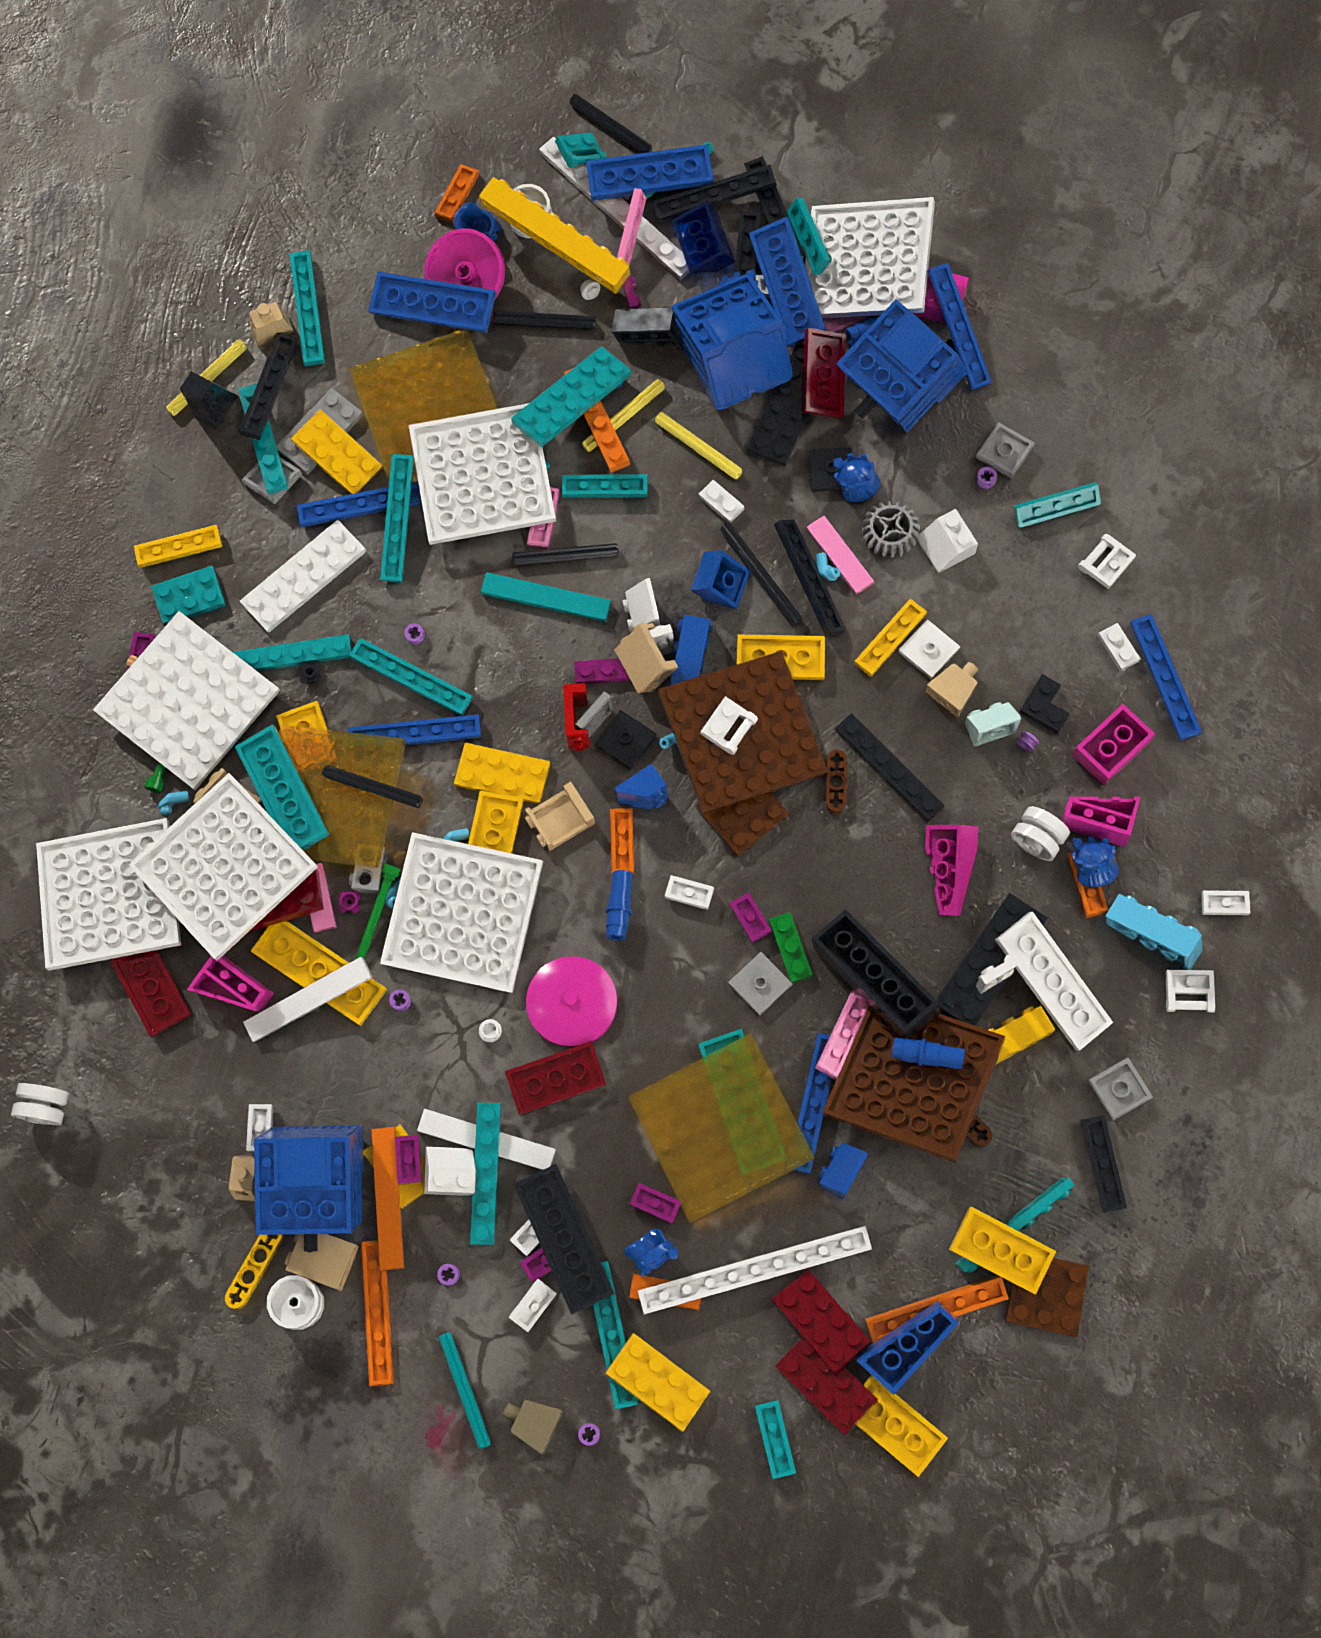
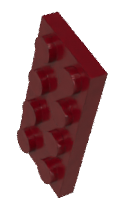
[802,328,846,419]
[249,869,324,932]
[110,950,192,1038]
[505,1041,607,1116]
[772,1270,871,1374]
[775,1337,878,1436]

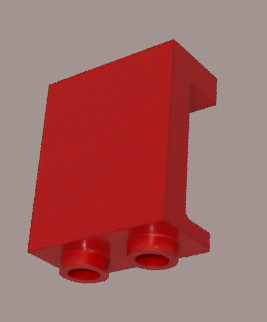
[563,683,591,751]

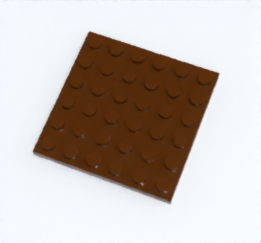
[657,651,828,814]
[823,1005,1005,1163]

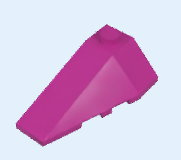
[925,825,978,916]

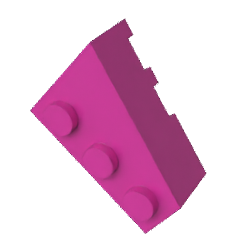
[1061,797,1141,847]
[187,955,274,1012]

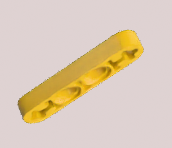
[225,1234,284,1309]

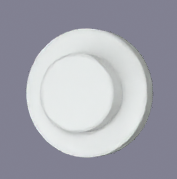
[580,279,600,300]
[479,1019,502,1042]

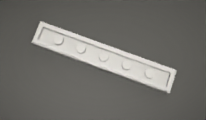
[243,957,373,1042]
[417,1109,556,1170]

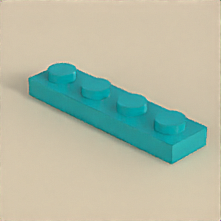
[787,197,831,275]
[562,474,648,498]
[1014,482,1101,528]

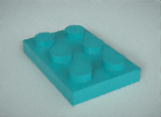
[151,565,226,626]

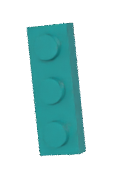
[755,1400,796,1479]

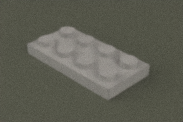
[277,388,364,475]

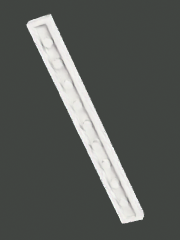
[539,137,695,281]
[637,1226,872,1314]

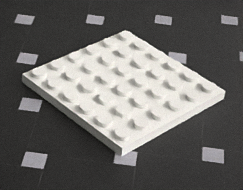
[805,197,935,318]
[409,403,556,545]
[93,611,280,790]
[129,773,318,961]
[36,818,181,971]
[380,832,543,993]

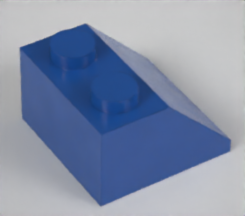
[691,550,750,609]
[614,764,668,810]
[817,1143,868,1200]

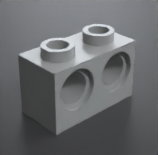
[349,844,388,895]

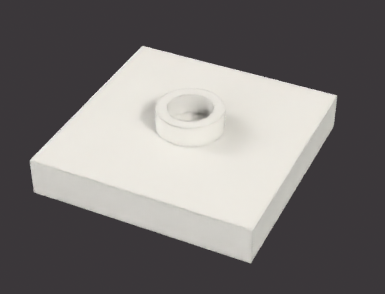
[898,619,960,680]

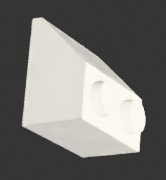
[917,509,978,573]
[622,578,660,633]
[424,1147,475,1196]

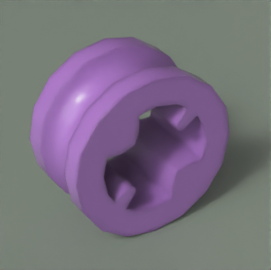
[977,467,997,489]
[404,623,425,644]
[1016,731,1039,752]
[389,989,411,1012]
[437,1264,460,1285]
[578,1423,600,1446]

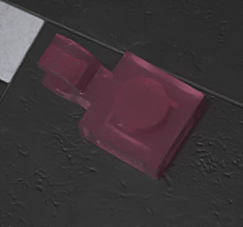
[425,1405,456,1450]

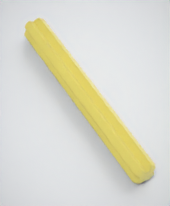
[166,339,247,416]
[582,379,665,452]
[655,412,742,479]

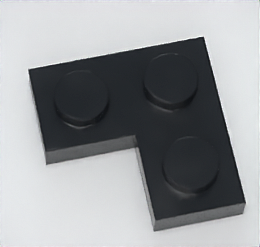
[1020,674,1070,734]

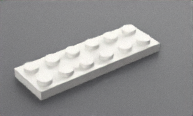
[240,520,366,633]
[995,912,1113,1051]

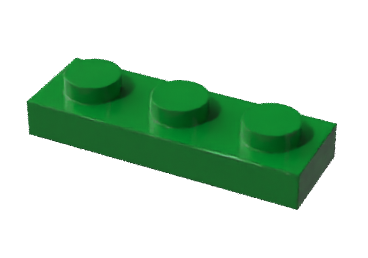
[769,912,813,983]

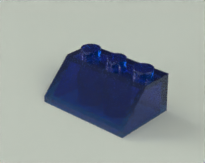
[671,201,735,274]

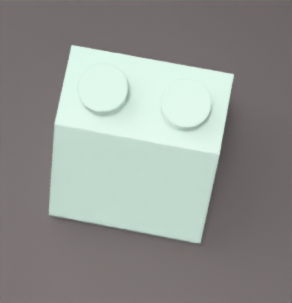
[965,702,1021,747]

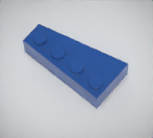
[666,614,713,686]
[856,1301,959,1395]

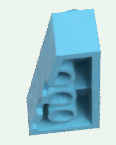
[1105,894,1202,970]

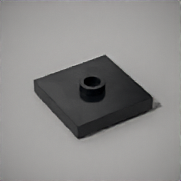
[809,447,852,492]
[595,710,657,770]

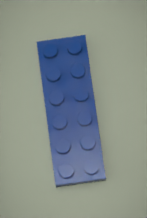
[586,144,713,201]
[749,217,827,348]
[368,272,496,333]

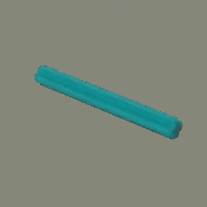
[439,1332,491,1449]

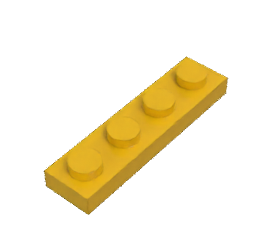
[134,525,223,568]
[854,599,927,677]

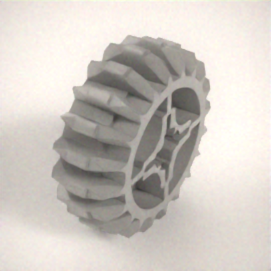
[861,500,920,558]

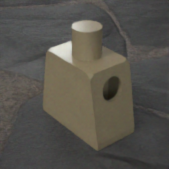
[503,1400,564,1454]

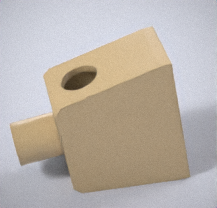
[249,302,295,347]
[925,662,978,717]
[229,1155,255,1201]

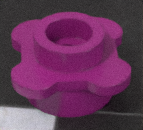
[338,891,361,913]

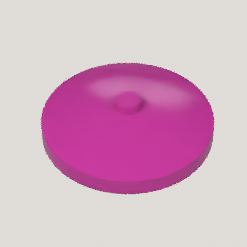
[424,229,505,299]
[526,956,617,1048]

